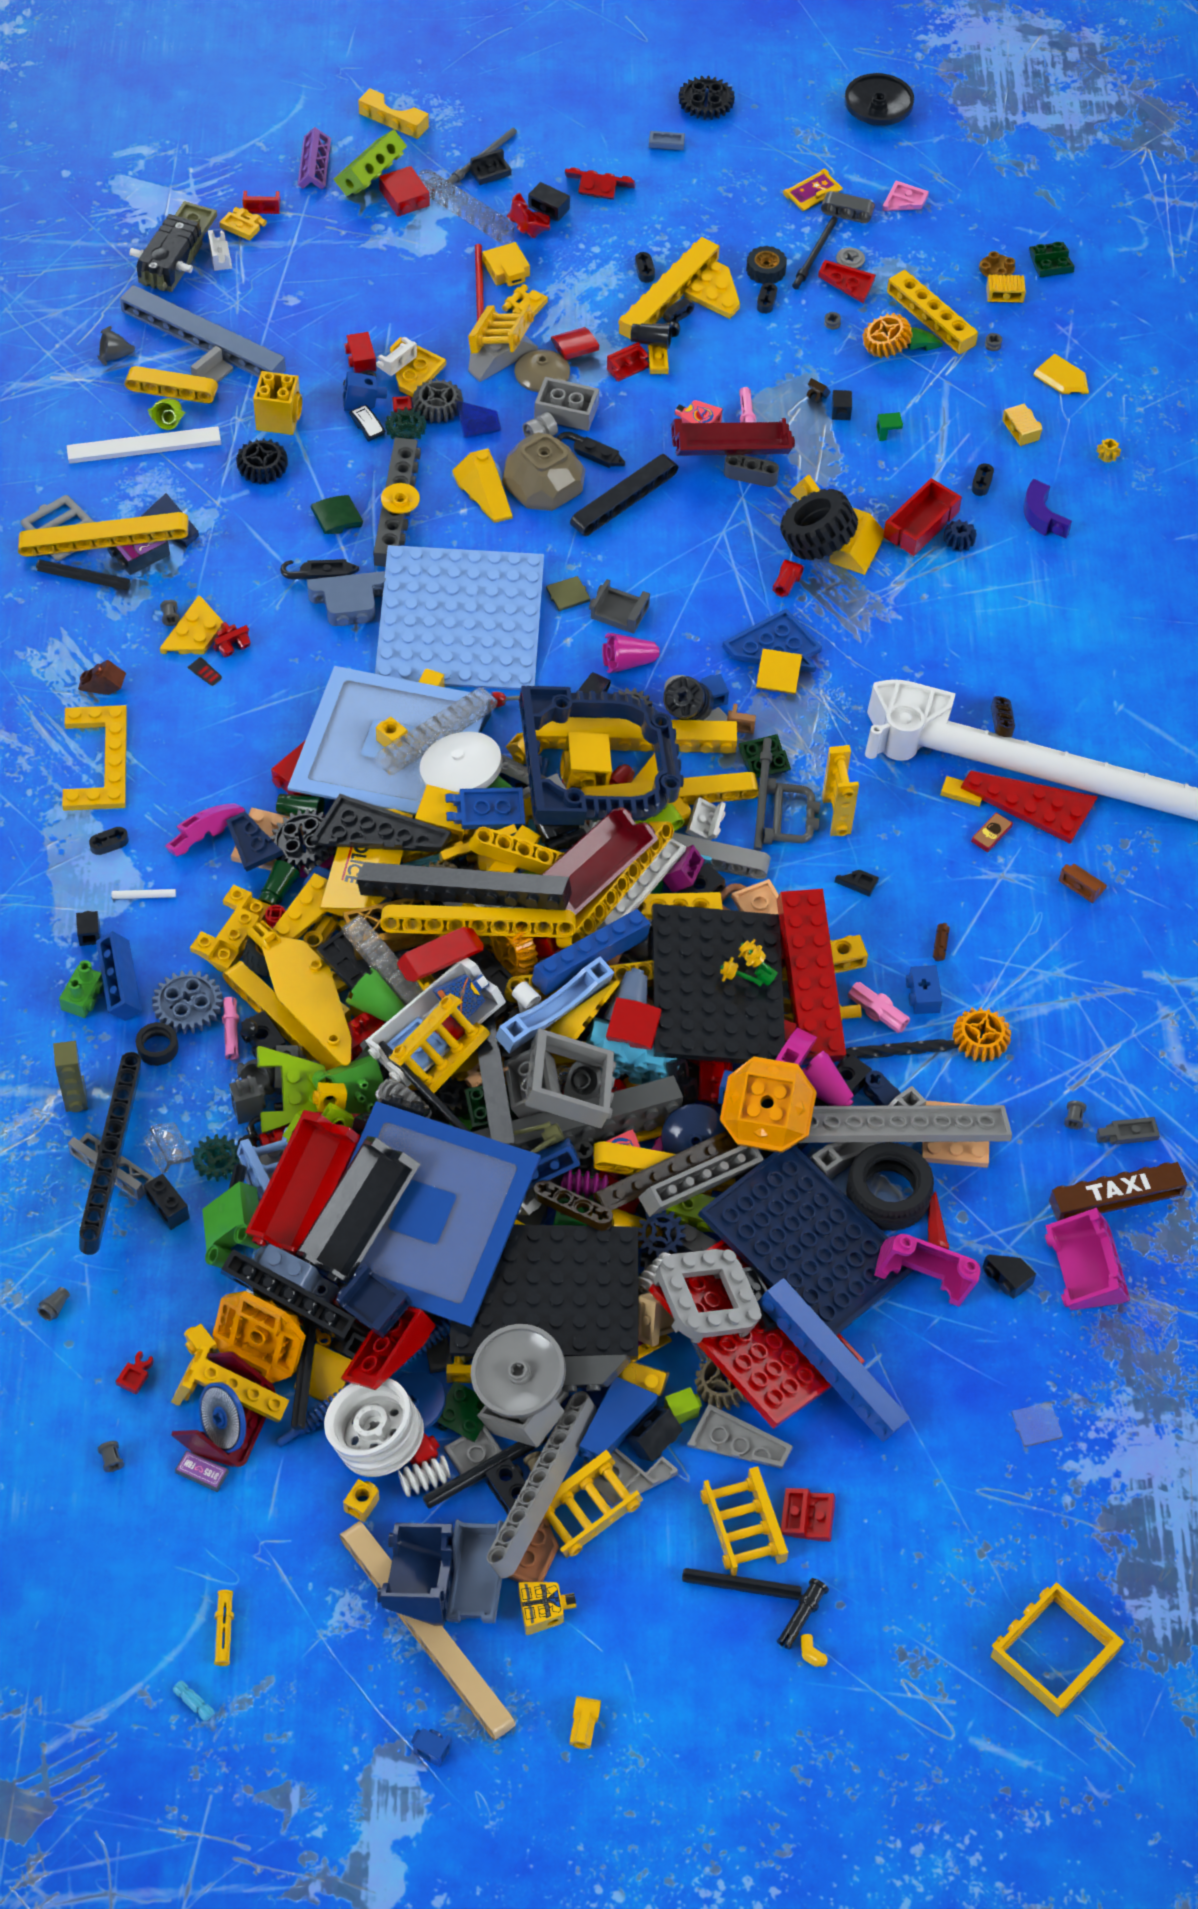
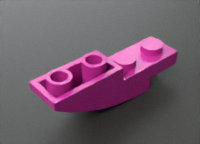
[165,803,245,857]
[776,1028,817,1067]

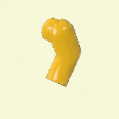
[801,1634,828,1667]

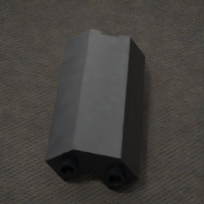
[295,1136,420,1284]

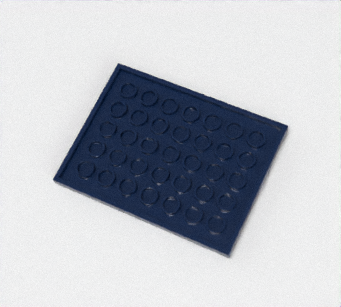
[698,1145,914,1336]

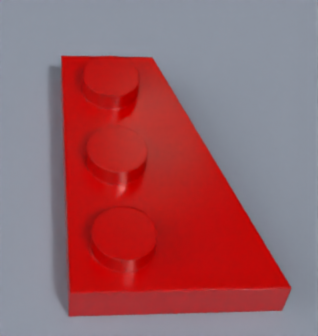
[818,260,876,304]

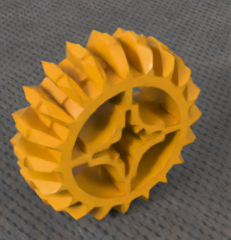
[862,313,912,359]
[490,922,538,977]
[952,1006,1011,1062]

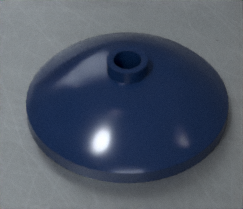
[661,1104,726,1154]

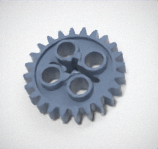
[152,970,223,1034]

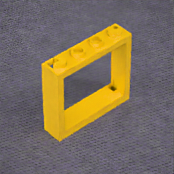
[990,1582,1124,1717]

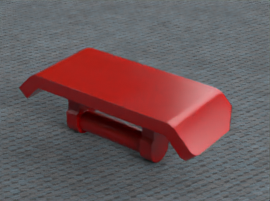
[397,927,484,982]

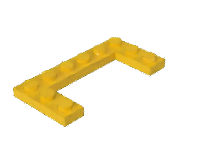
[62,705,127,811]

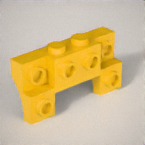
[190,884,271,973]

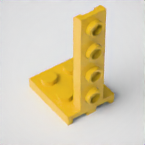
[171,1344,290,1422]

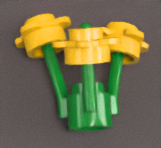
[720,939,778,987]

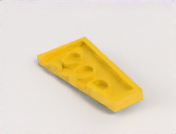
[273,873,328,939]

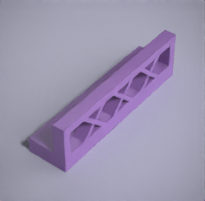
[298,127,331,189]

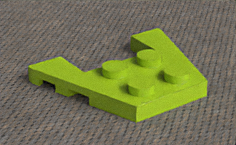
[256,1046,327,1133]

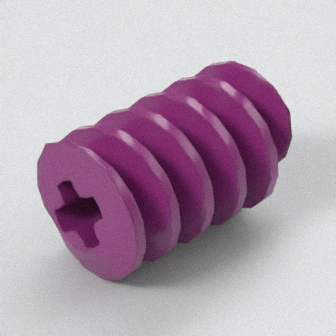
[561,1169,609,1202]

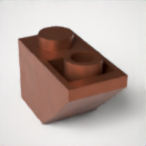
[78,660,126,695]

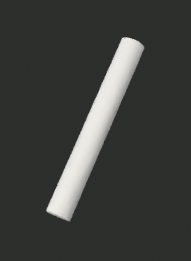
[112,889,176,899]

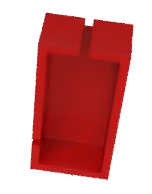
[883,478,962,556]

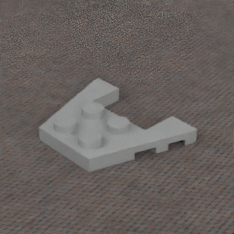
[581,1448,678,1508]

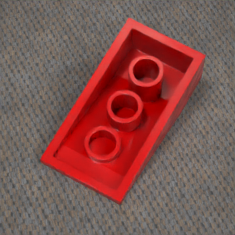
[341,1306,436,1390]

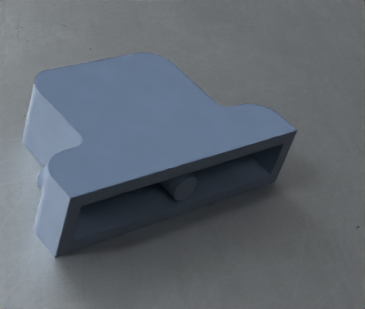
[307,571,386,626]
[253,1244,340,1305]

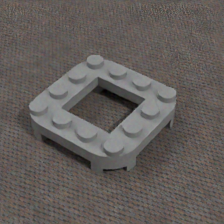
[653,1249,761,1343]

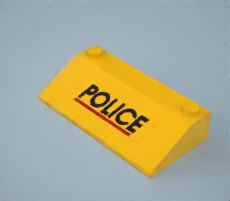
[320,809,413,920]

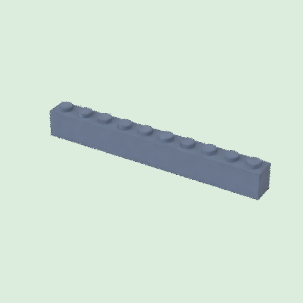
[120,285,286,377]

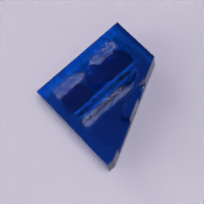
[456,401,501,438]

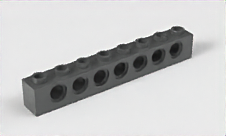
[373,438,421,567]

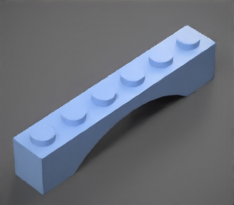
[496,956,614,1054]

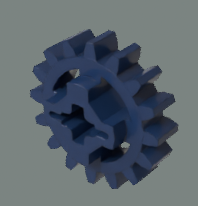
[638,1210,686,1258]

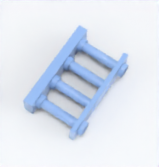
[237,1127,288,1200]

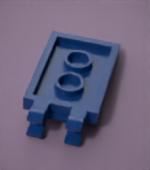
[445,787,525,829]

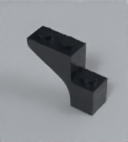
[352,1094,431,1136]

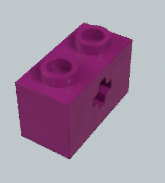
[663,845,705,893]

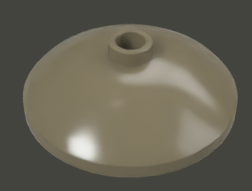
[515,349,570,392]

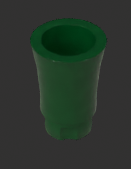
[276,794,325,817]
[258,860,300,906]

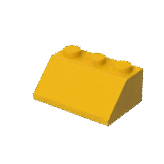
[829,507,884,575]

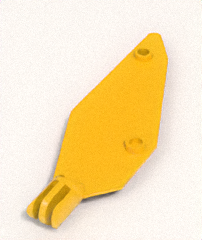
[246,920,351,1066]

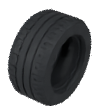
[846,1142,934,1231]

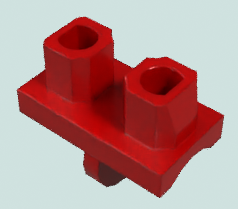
[213,622,251,658]

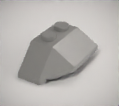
[468,335,538,382]

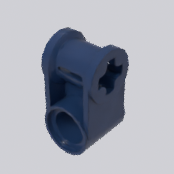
[863,1071,901,1106]

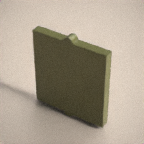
[546,576,591,611]

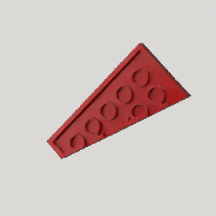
[961,770,1098,844]

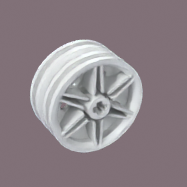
[324,1378,424,1477]

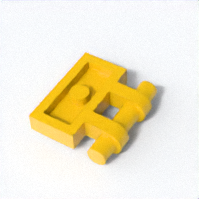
[219,207,267,241]
[502,284,548,316]

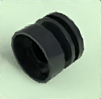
[663,676,714,721]

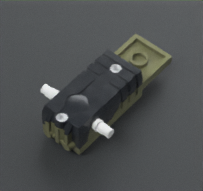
[129,201,217,292]

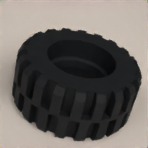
[780,489,858,560]

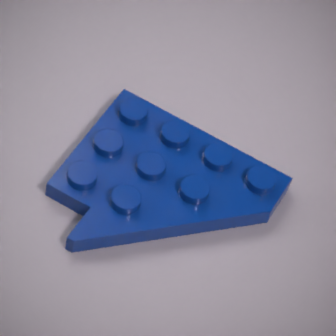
[722,608,822,672]

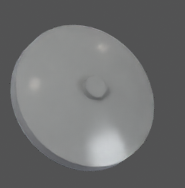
[471,1324,566,1418]

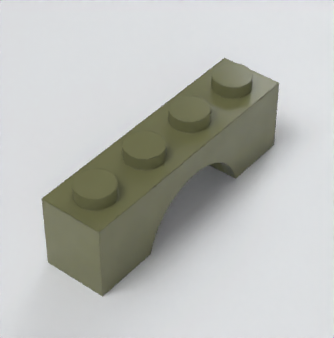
[53,1040,88,1112]

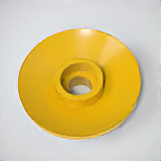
[381,483,420,514]

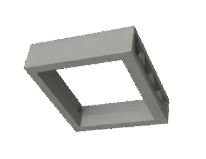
[525,1028,616,1129]

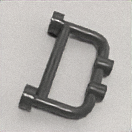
[763,778,820,845]

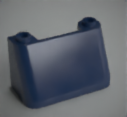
[377,1523,454,1626]

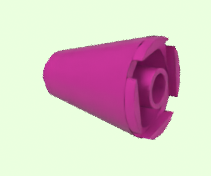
[602,633,660,673]
[802,1051,854,1106]

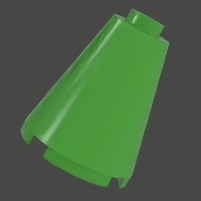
[345,968,405,1022]

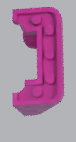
[1045,1208,1130,1310]
[874,1234,980,1307]

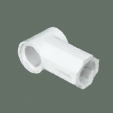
[512,981,541,1013]

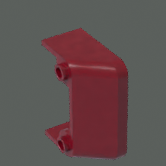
[171,1352,276,1467]

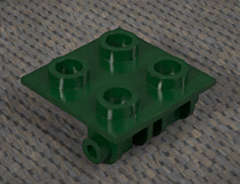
[436,1381,485,1443]

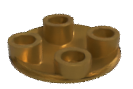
[979,251,1015,277]

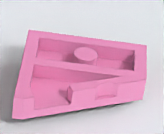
[882,181,929,211]

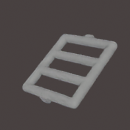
[21,495,94,561]

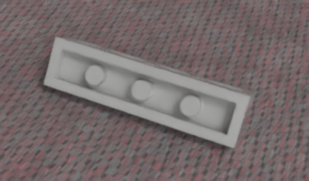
[68,1132,154,1201]

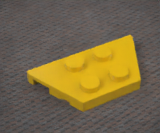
[160,595,223,655]

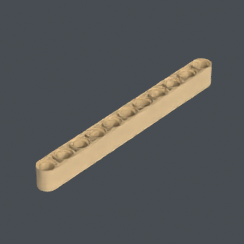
[339,1521,516,1741]

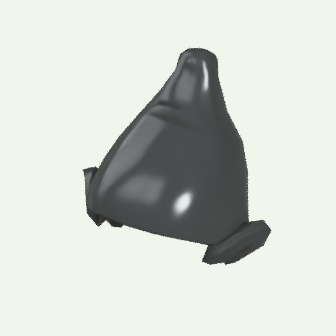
[97,326,135,366]
[237,1059,276,1095]

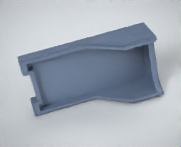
[446,1519,504,1623]

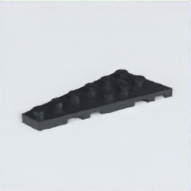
[310,794,452,852]

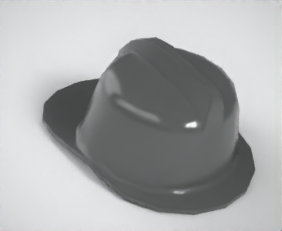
[564,1061,602,1101]

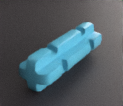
[173,1681,214,1721]

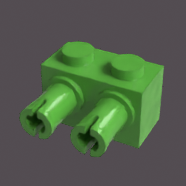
[59,960,104,1018]

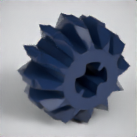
[943,519,977,552]

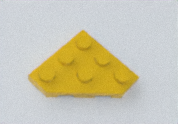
[684,260,740,319]
[390,337,446,398]

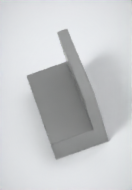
[191,346,233,383]

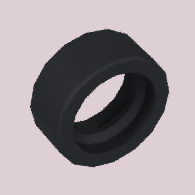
[135,1022,179,1066]

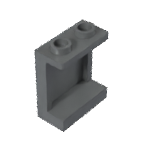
[589,579,650,634]

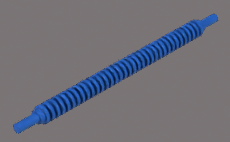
[276,1318,451,1447]

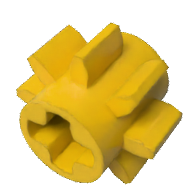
[1096,439,1121,462]

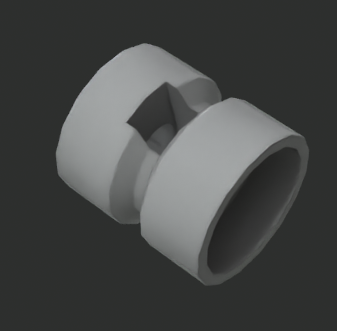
[522,412,558,438]

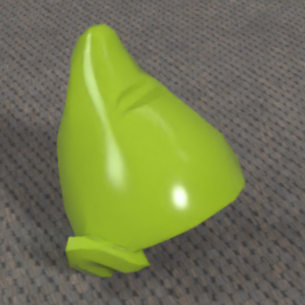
[148,398,185,430]

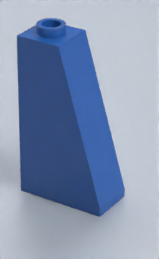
[578,1377,658,1463]

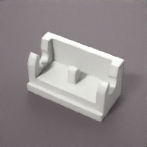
[208,230,232,271]
[376,337,417,376]

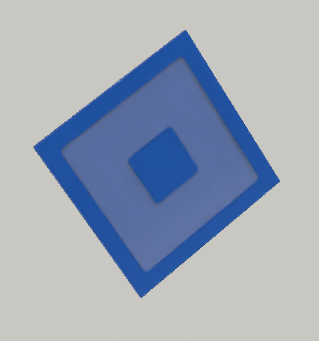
[315,1101,541,1328]

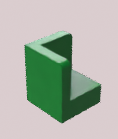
[876,412,903,441]

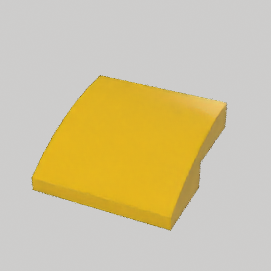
[294,1343,352,1402]

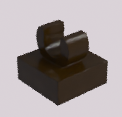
[807,378,830,403]

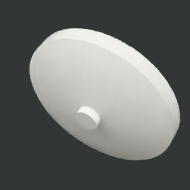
[420,732,503,793]

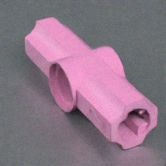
[848,982,910,1033]

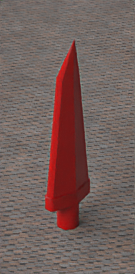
[927,1190,949,1250]

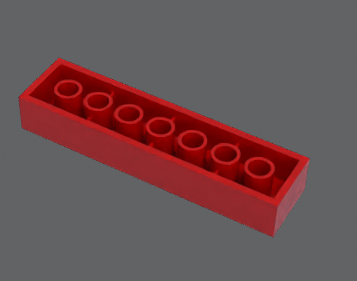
[777,889,846,1065]

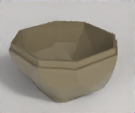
[502,432,586,511]

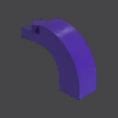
[1024,479,1072,538]

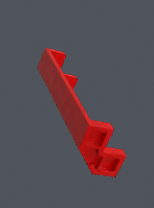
[245,1110,361,1259]

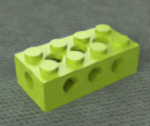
[333,129,407,196]

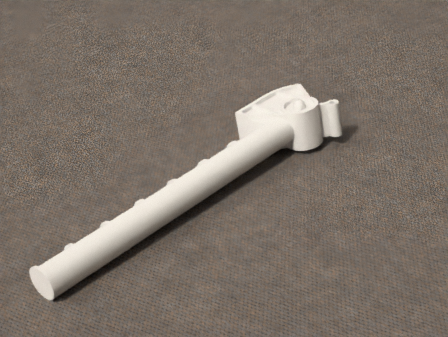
[865,680,1198,821]

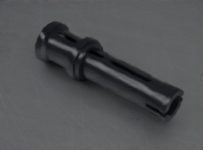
[777,1578,829,1650]

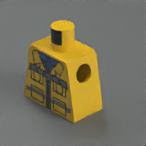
[518,1582,576,1635]

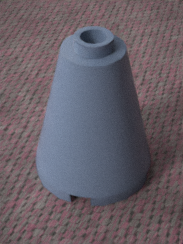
[603,968,647,1021]

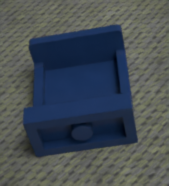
[336,1264,412,1339]

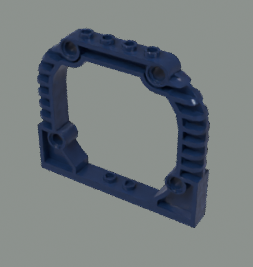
[519,686,684,825]

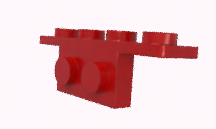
[565,167,636,200]

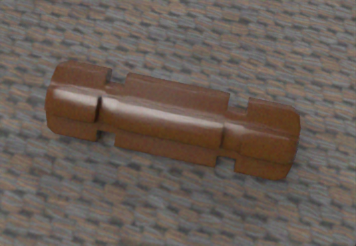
[932,923,950,962]

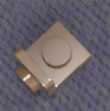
[727,704,756,734]

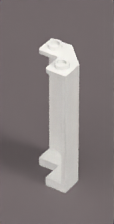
[365,958,506,1087]

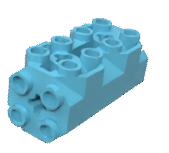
[586,1017,679,1084]

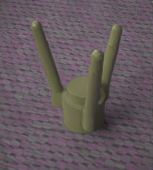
[513,1121,565,1153]

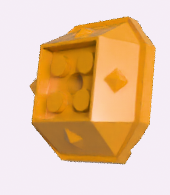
[720,1057,817,1153]
[212,1291,306,1383]

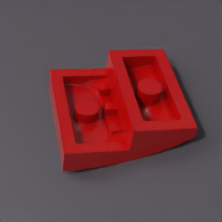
[551,327,600,360]
[606,997,662,1050]
[781,1488,836,1542]

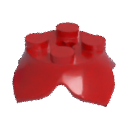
[507,193,550,239]

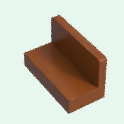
[1059,864,1107,903]

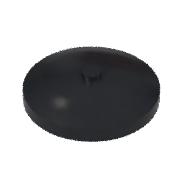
[844,73,914,125]

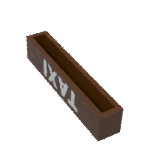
[1049,1162,1188,1221]

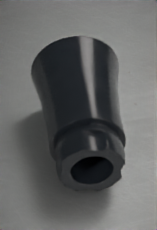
[630,323,672,349]

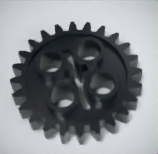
[678,76,735,120]
[270,809,335,870]

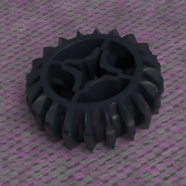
[236,438,288,484]

